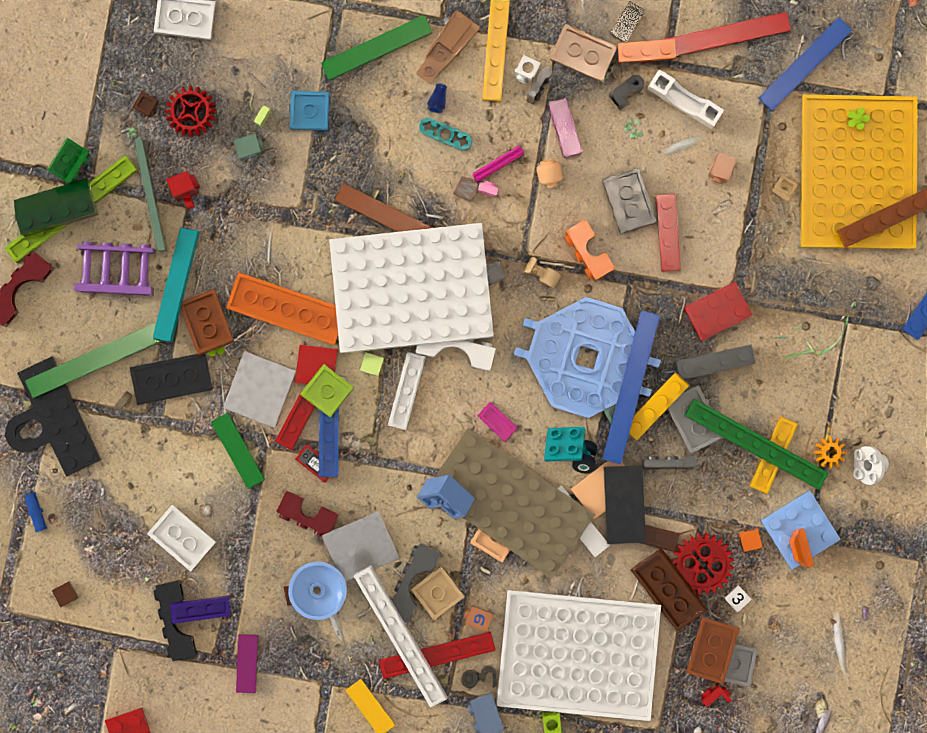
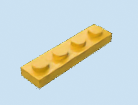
[629,372,689,440]

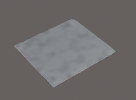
[223,351,296,428]
[322,511,399,581]

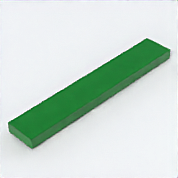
[321,15,432,81]

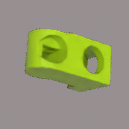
[542,711,561,733]

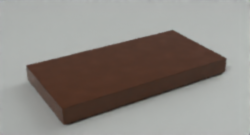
[631,548,708,631]

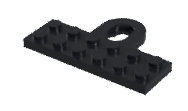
[5,356,102,477]

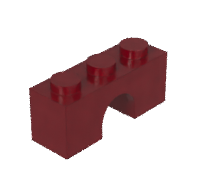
[276,491,339,537]

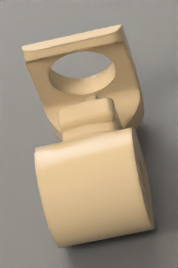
[523,257,562,289]

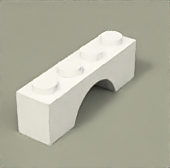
[647,70,724,130]
[415,340,496,372]

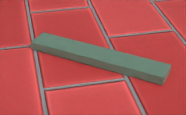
[134,137,167,252]

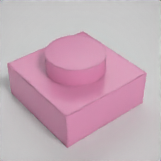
[478,181,499,198]

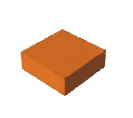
[739,529,762,552]

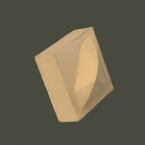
[772,175,798,201]

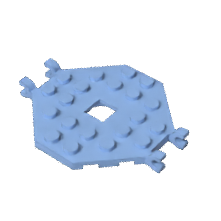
[514,297,661,418]

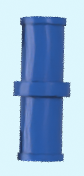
[24,492,47,532]

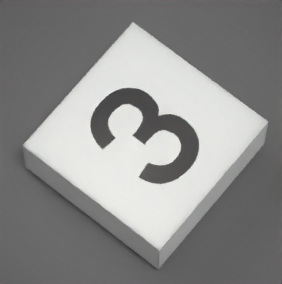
[724,585,752,613]

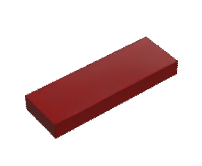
[275,390,315,450]

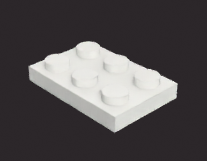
[154,0,216,40]
[147,505,216,572]

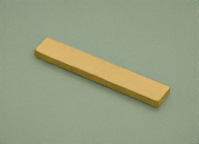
[482,0,510,102]

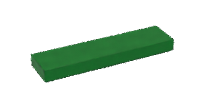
[211,413,265,489]

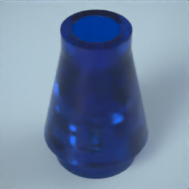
[427,83,447,113]

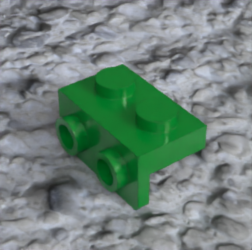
[47,137,90,184]

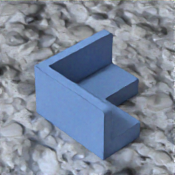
[417,475,475,519]

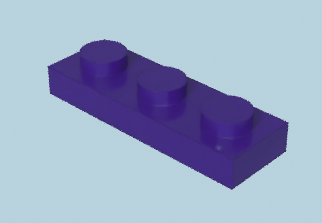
[170,596,230,624]

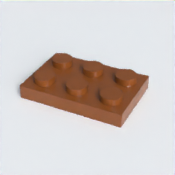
[181,289,234,356]
[685,617,740,684]

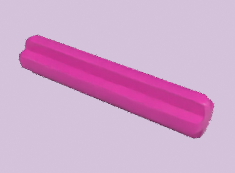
[473,146,524,182]

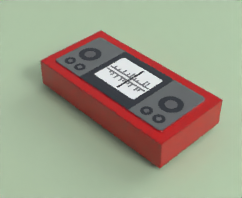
[295,444,330,483]

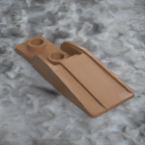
[417,10,480,84]

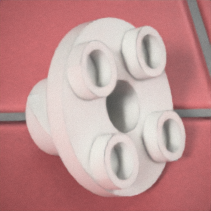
[853,446,889,485]

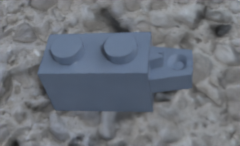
[468,692,504,733]

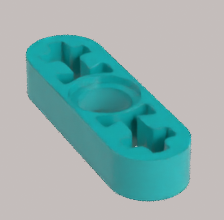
[419,118,472,151]

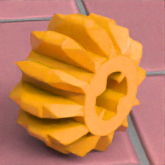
[813,436,847,469]

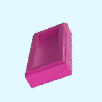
[477,402,518,442]

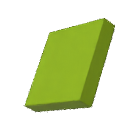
[300,364,354,418]

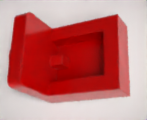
[700,684,732,707]

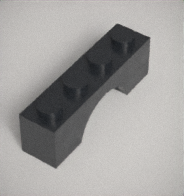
[154,580,198,661]

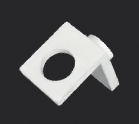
[514,55,540,84]

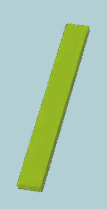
[5,155,138,264]

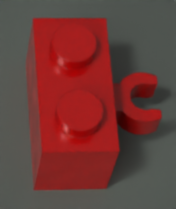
[166,171,200,210]

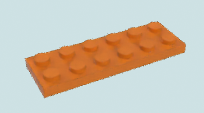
[226,272,338,346]

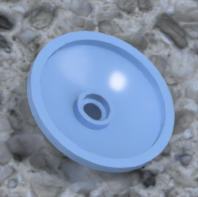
[288,562,347,620]

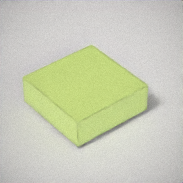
[254,106,271,128]
[360,352,384,376]

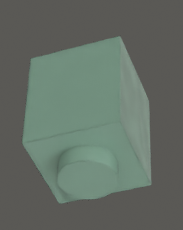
[233,134,264,161]

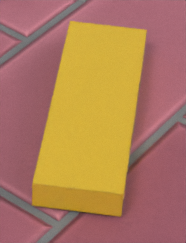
[345,679,395,733]

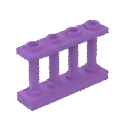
[74,242,156,296]

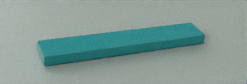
[152,227,200,342]

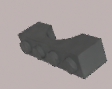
[674,344,756,379]
[390,543,441,623]

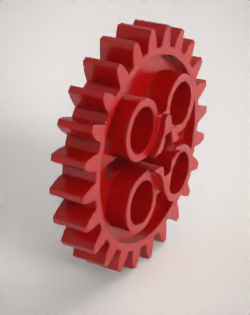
[671,532,734,595]

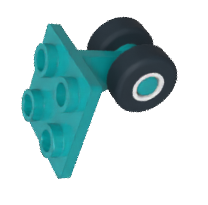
[544,427,597,473]

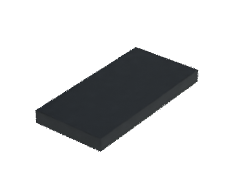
[130,354,213,405]
[604,465,646,544]

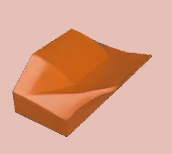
[789,528,814,568]

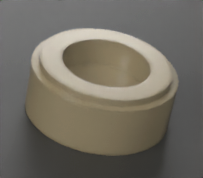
[115,391,132,410]

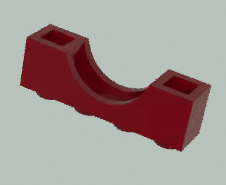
[0,252,55,327]

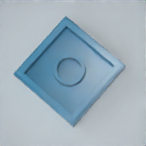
[290,91,330,131]

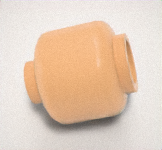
[536,158,563,188]

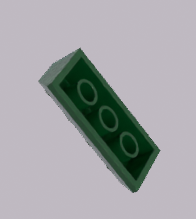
[14,178,99,237]

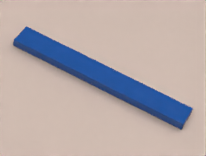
[602,310,660,464]

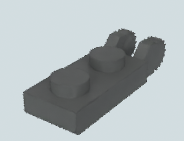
[642,456,698,469]

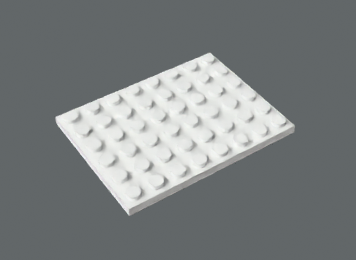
[329,223,494,354]
[496,590,661,721]

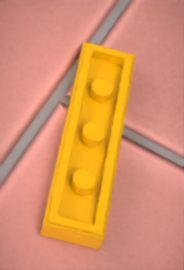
[749,416,798,494]

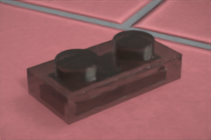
[610,1,646,43]

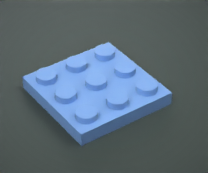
[760,490,841,570]

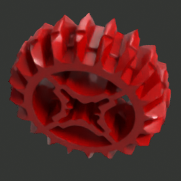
[165,86,217,138]

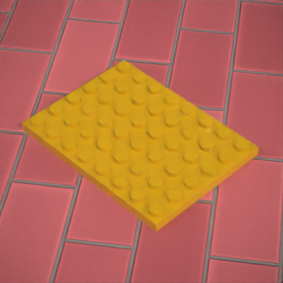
[800,95,917,249]

